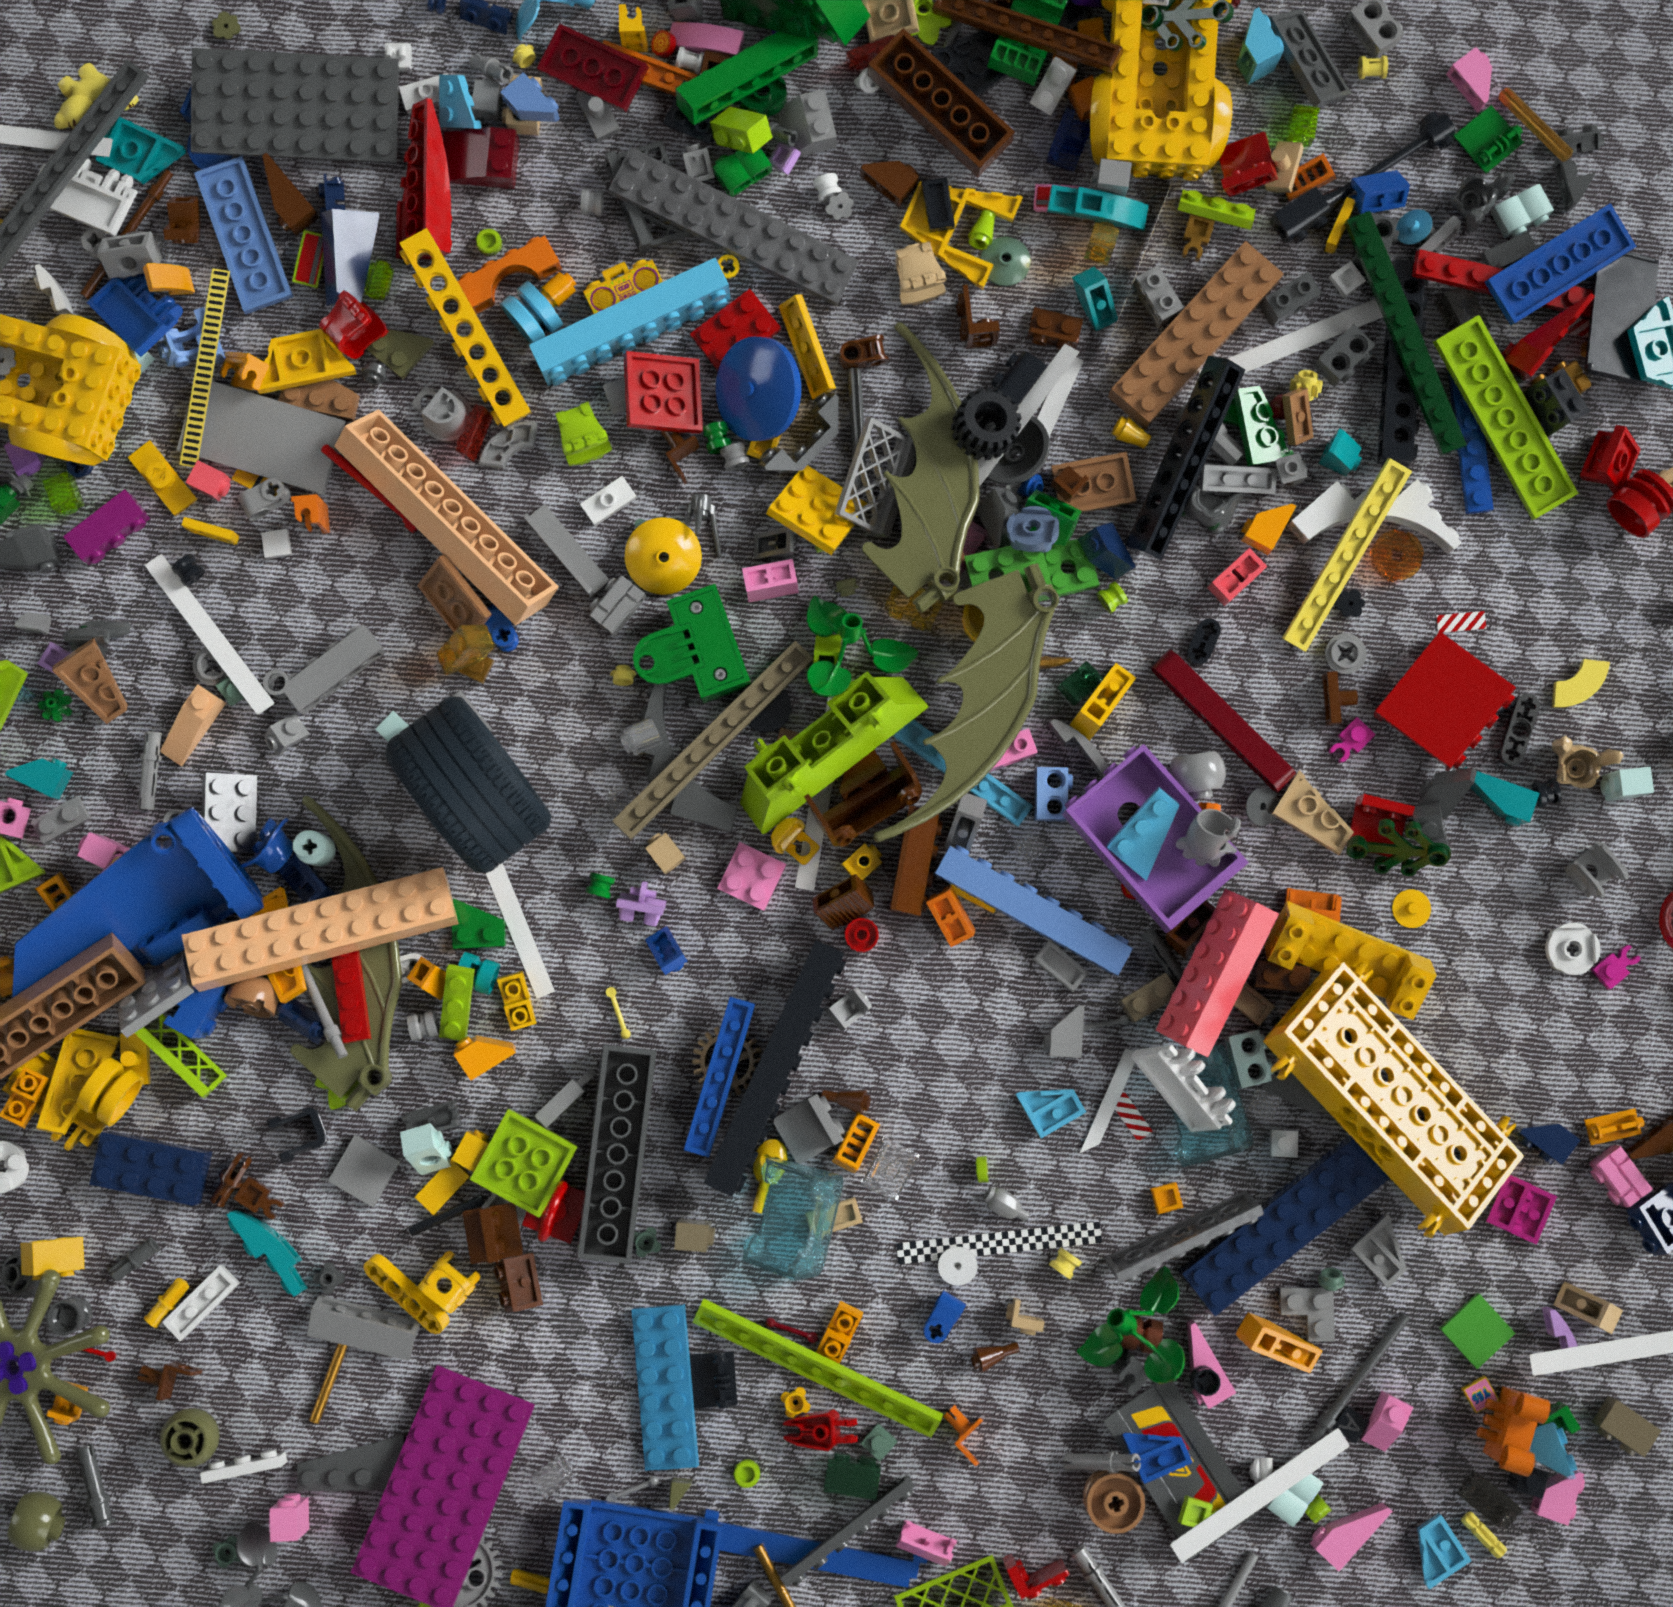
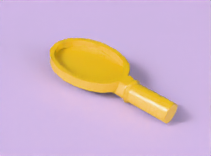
[752,1139,788,1213]

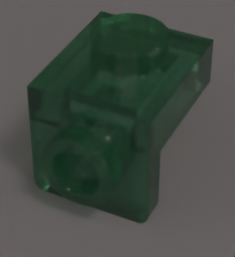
[1057,661,1103,706]

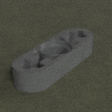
[1498,694,1540,766]

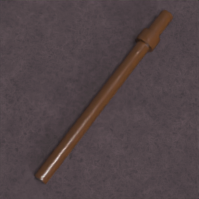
[80,169,173,299]

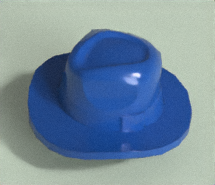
[240,817,294,874]

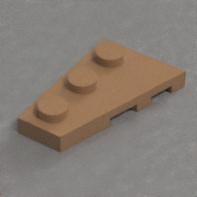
[278,379,360,421]

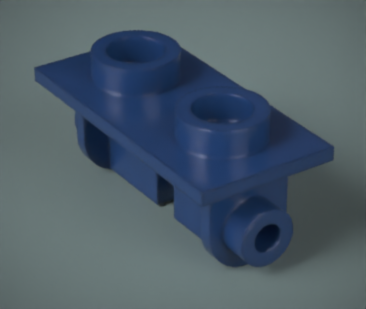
[460,0,513,35]
[318,174,345,223]
[276,998,325,1045]

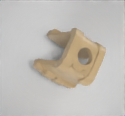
[895,242,947,306]

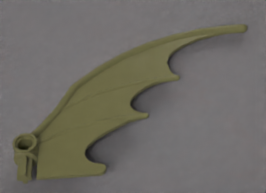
[862,322,980,613]
[873,563,1059,842]
[290,796,402,1112]

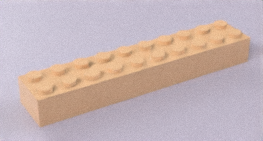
[334,409,559,626]
[182,867,459,992]

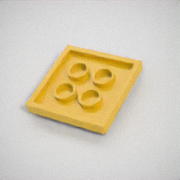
[766,465,868,555]

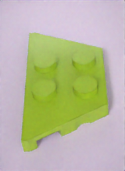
[0,836,46,894]

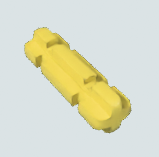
[1461,1511,1507,1559]

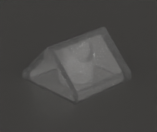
[860,1136,920,1201]

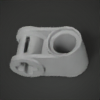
[237,478,291,521]

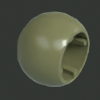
[159,1408,220,1468]
[7,1491,66,1552]

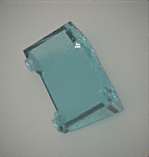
[1171,1044,1253,1167]
[742,1157,844,1281]

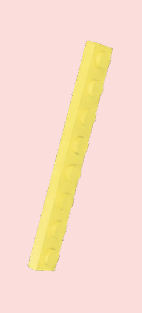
[1282,458,1412,652]

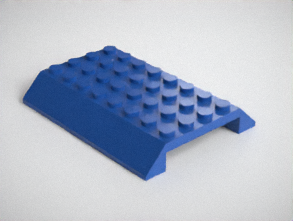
[546,1499,723,1607]

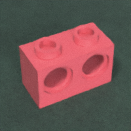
[1207,548,1267,606]

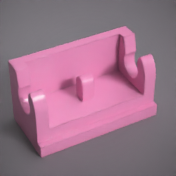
[742,559,799,603]
[895,1520,957,1566]

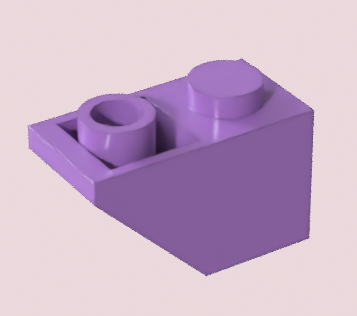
[4,440,46,477]

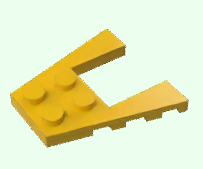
[900,181,1023,290]

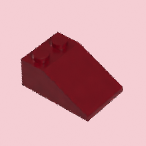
[443,127,520,189]

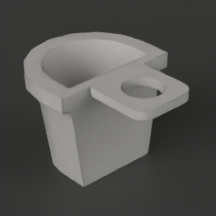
[412,387,474,443]

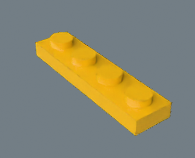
[778,295,836,399]

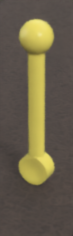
[606,987,631,1039]

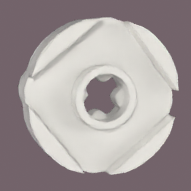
[1545,923,1600,975]
[0,1140,29,1193]

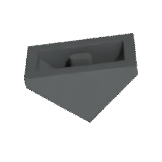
[754,527,794,560]

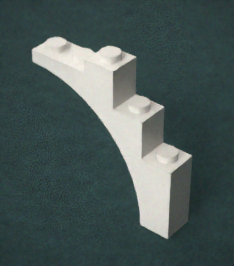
[1287,479,1462,555]

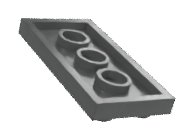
[1269,9,1352,108]

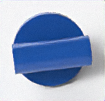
[1016,474,1044,498]

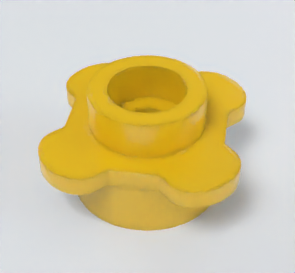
[781,1387,810,1418]

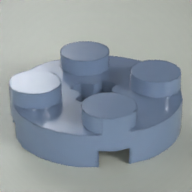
[1007,506,1059,553]

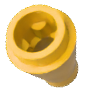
[1111,416,1151,449]

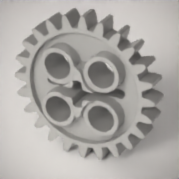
[454,1533,503,1607]

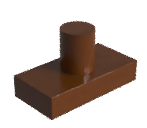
[1322,671,1358,726]

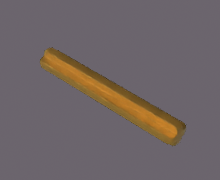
[1498,87,1573,162]

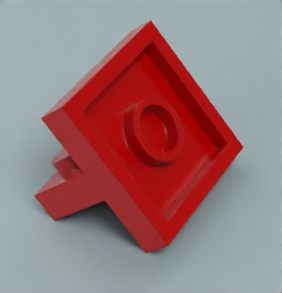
[1580,425,1641,493]

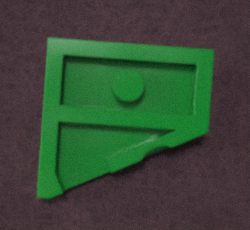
[452,899,506,949]

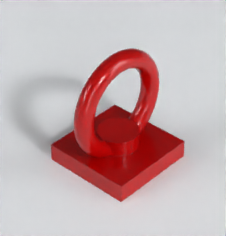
[522,1181,584,1244]

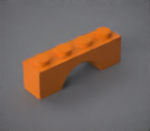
[458,235,562,315]

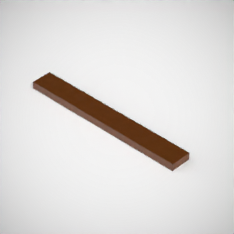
[932,0,1123,73]

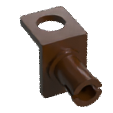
[661,431,700,485]
[138,1362,203,1401]

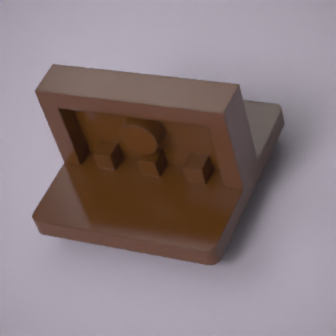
[463,1203,523,1264]

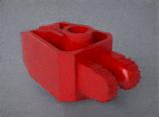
[783,1409,858,1451]

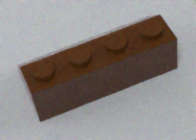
[889,805,943,917]

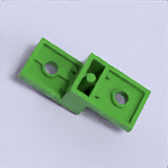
[964,539,1100,608]

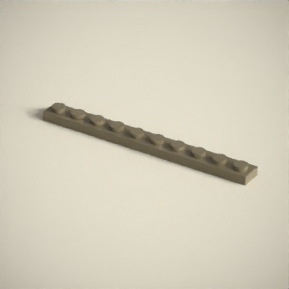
[612,641,814,841]

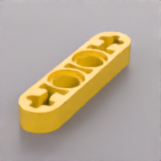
[363,1254,449,1334]

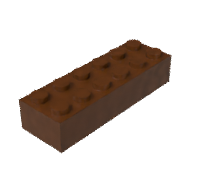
[867,28,1015,178]

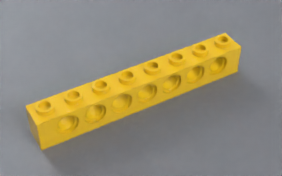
[399,228,532,428]

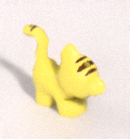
[54,63,138,129]

